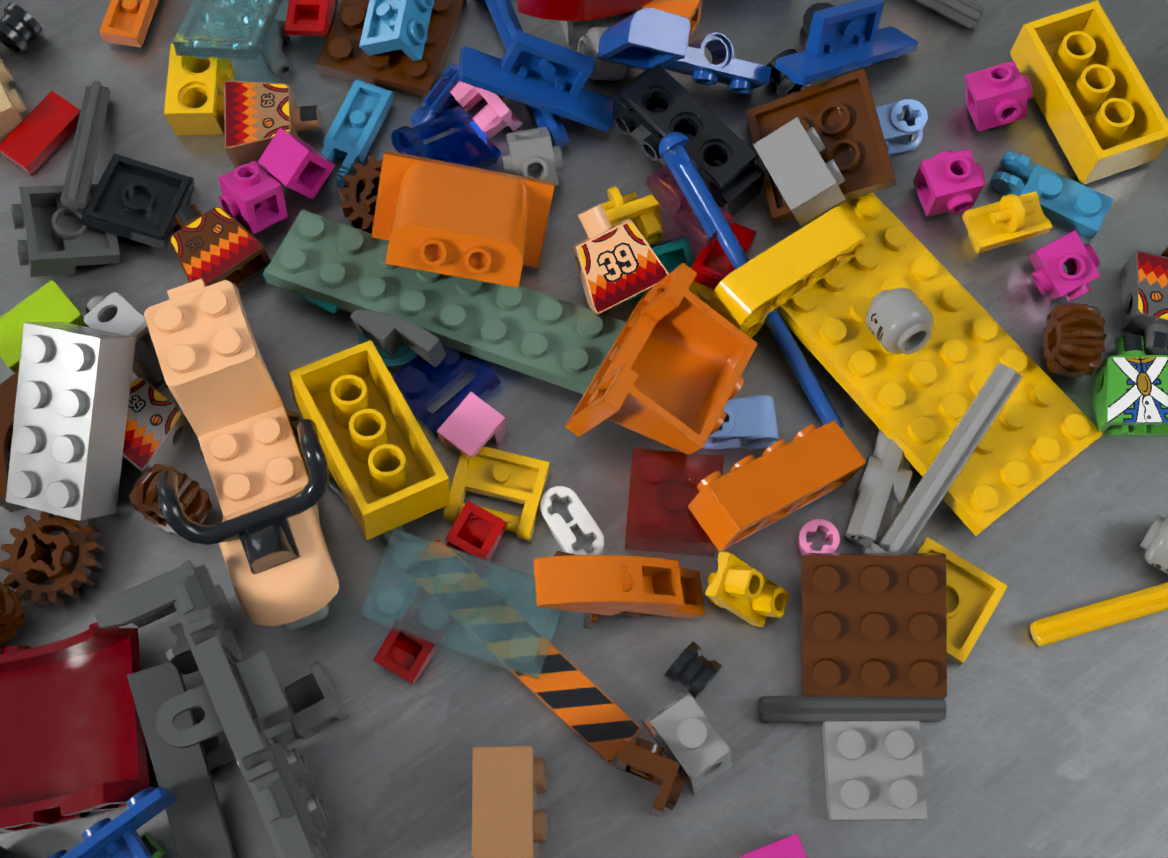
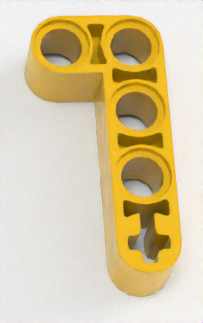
[709,206,870,338]

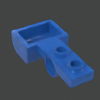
[597,8,772,94]

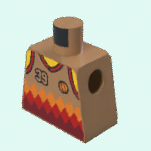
[224,81,321,169]

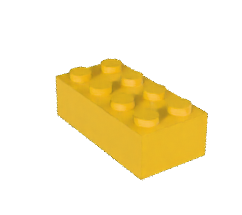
[1010,0,1168,185]
[288,340,449,541]

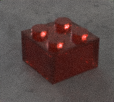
[625,448,724,557]

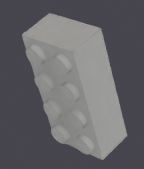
[6,322,136,521]

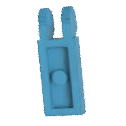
[320,79,395,189]
[989,151,1114,238]

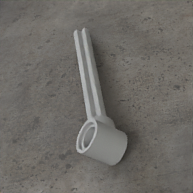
[859,362,1023,553]

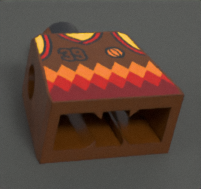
[169,204,271,289]

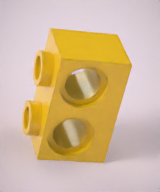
[164,43,234,135]

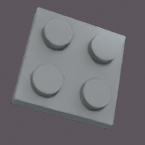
[822,721,928,821]

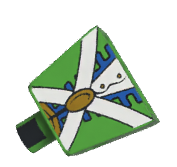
[1091,334,1168,437]

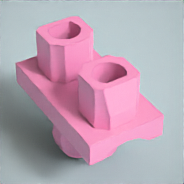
[450,81,523,138]

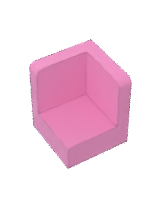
[437,392,508,458]

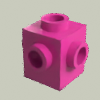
[965,61,1033,132]
[913,149,985,217]
[218,160,288,235]
[1028,230,1101,301]

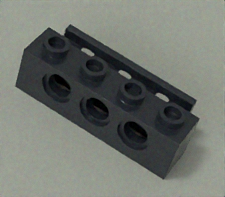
[613,64,765,220]

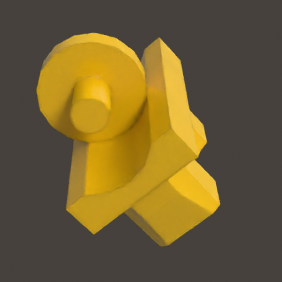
[587,186,663,245]
[962,191,1053,254]
[705,552,789,628]

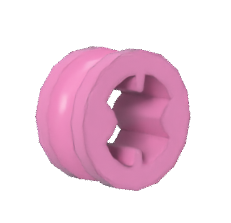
[798,519,840,553]

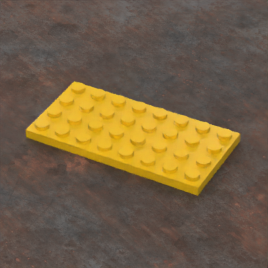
[777,193,1103,536]

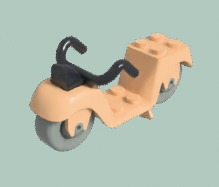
[144,278,339,630]

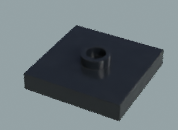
[81,153,194,250]

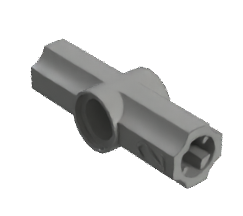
[844,430,913,547]

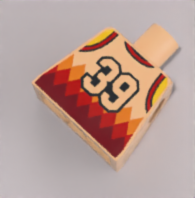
[572,203,669,315]

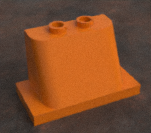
[371,150,555,288]
[564,263,758,455]

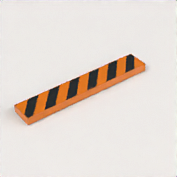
[406,538,641,764]

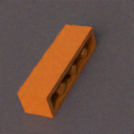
[687,420,867,552]

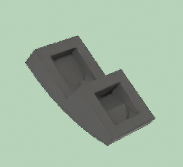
[350,310,447,368]

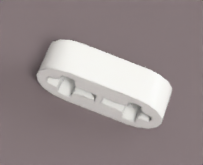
[540,486,604,555]

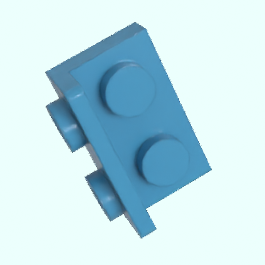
[359,0,434,61]

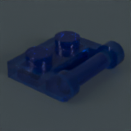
[391,106,502,169]
[392,345,501,439]

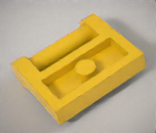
[443,446,551,541]

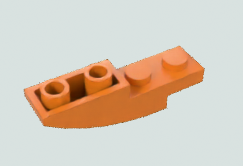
[533,555,705,619]

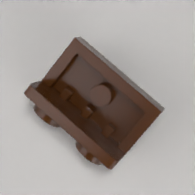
[616,737,685,817]

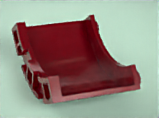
[0,622,149,834]

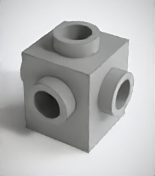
[502,127,564,185]

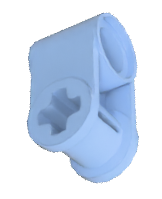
[876,99,928,156]
[702,395,779,451]

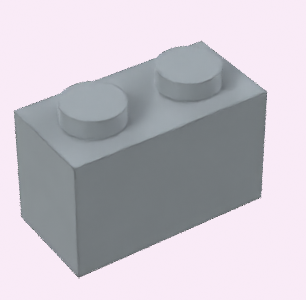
[753,117,846,226]

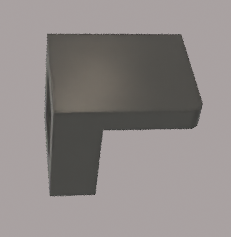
[284,661,350,739]

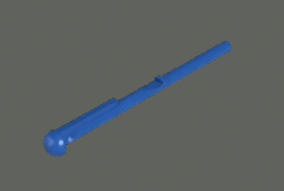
[659,132,844,428]

